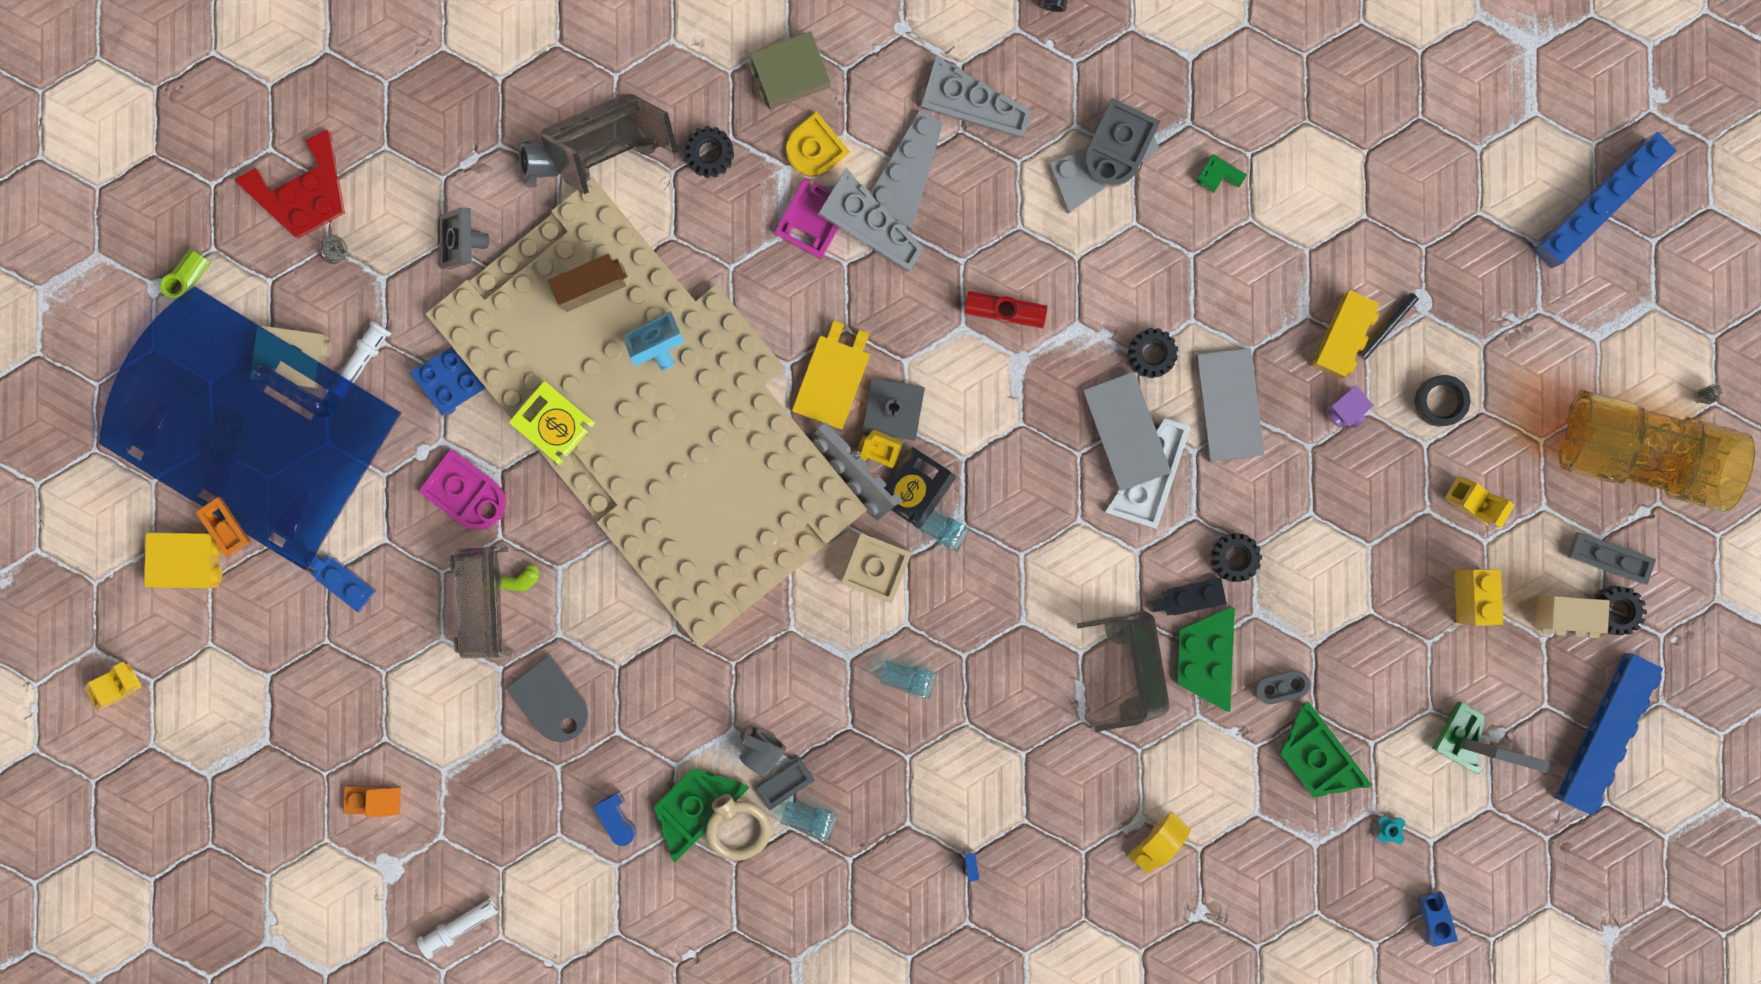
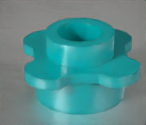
[1377,816,1405,844]

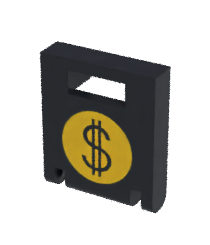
[884,447,957,529]

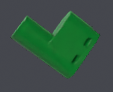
[1196,154,1247,193]

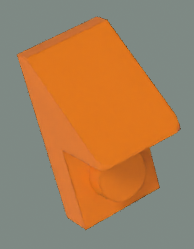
[195,497,251,557]
[343,785,401,817]

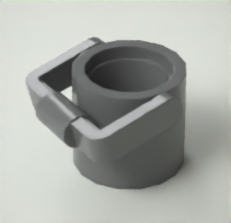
[519,138,560,188]
[739,725,786,776]

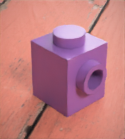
[1326,385,1374,429]

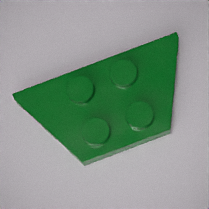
[1176,607,1235,712]
[1279,701,1372,798]
[654,767,749,863]

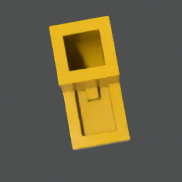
[1444,476,1515,528]
[84,661,142,712]
[1128,811,1191,874]

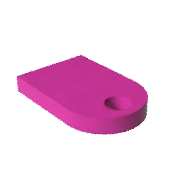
[418,449,506,530]

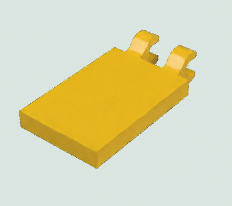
[792,320,870,430]

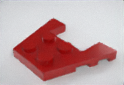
[235,129,345,239]

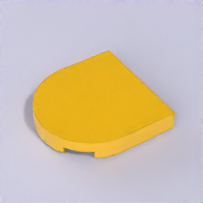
[786,111,850,177]

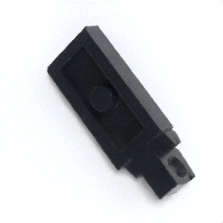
[1149,577,1227,616]

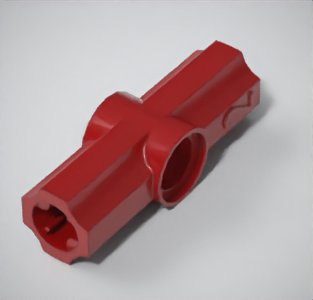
[964,291,1048,329]

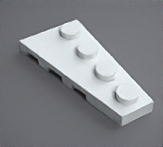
[1105,418,1191,529]

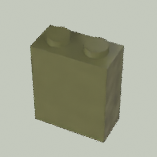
[748,31,831,109]

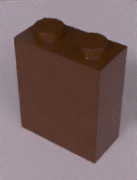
[548,253,628,312]

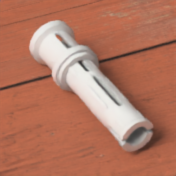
[329,320,392,398]
[416,898,499,959]

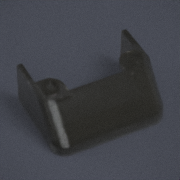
[540,94,678,194]
[450,547,513,659]
[1072,611,1170,732]

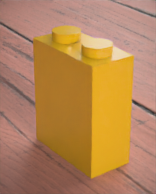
[144,533,222,588]
[1455,569,1503,626]

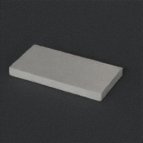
[1196,348,1264,462]
[1083,372,1172,492]

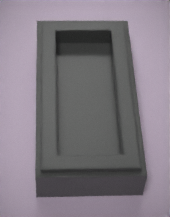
[755,757,815,811]

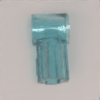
[912,510,970,552]
[880,660,937,699]
[780,801,838,841]

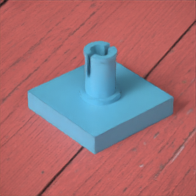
[622,311,684,370]

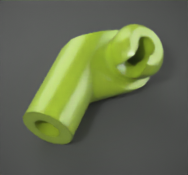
[501,565,539,592]

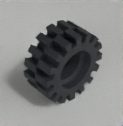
[684,126,734,178]
[1127,328,1178,378]
[1210,533,1262,582]
[1594,586,1647,635]

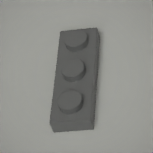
[1567,532,1656,585]

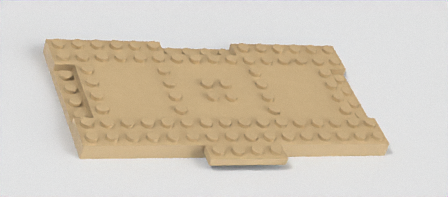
[426,177,867,648]

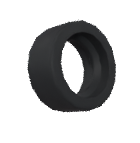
[1414,375,1471,427]

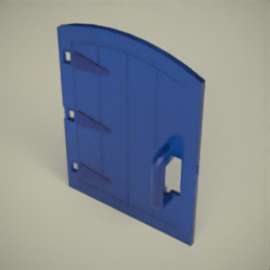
[99,286,402,570]

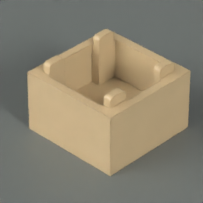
[841,533,911,604]
[1535,595,1610,638]

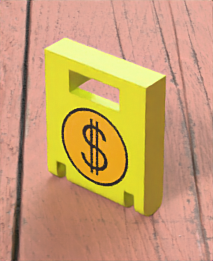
[509,381,595,465]

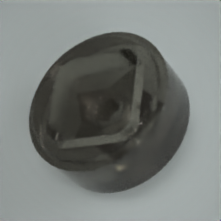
[318,235,348,264]
[1693,383,1723,404]

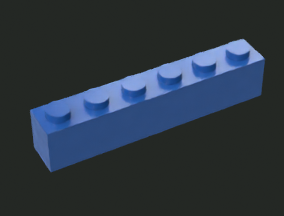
[1533,132,1677,269]
[1554,653,1663,816]

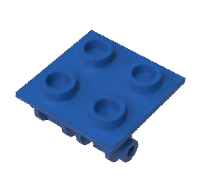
[410,346,486,416]

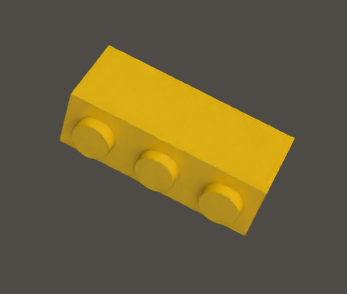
[1311,290,1380,379]

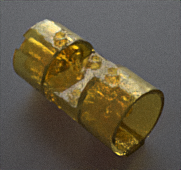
[1559,389,1755,512]

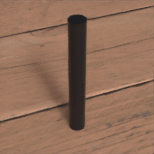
[1358,293,1419,360]

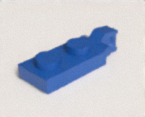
[303,552,376,612]

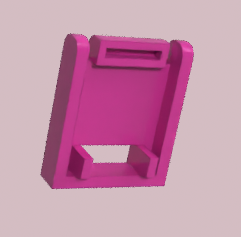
[774,178,839,260]

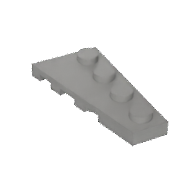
[921,55,1032,139]
[870,110,943,230]
[1049,136,1160,214]
[817,167,924,272]
[811,423,902,521]

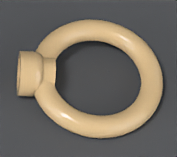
[706,794,771,861]

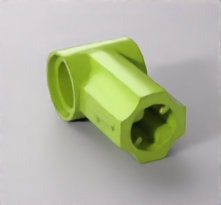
[160,248,211,302]

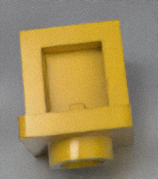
[858,429,903,468]

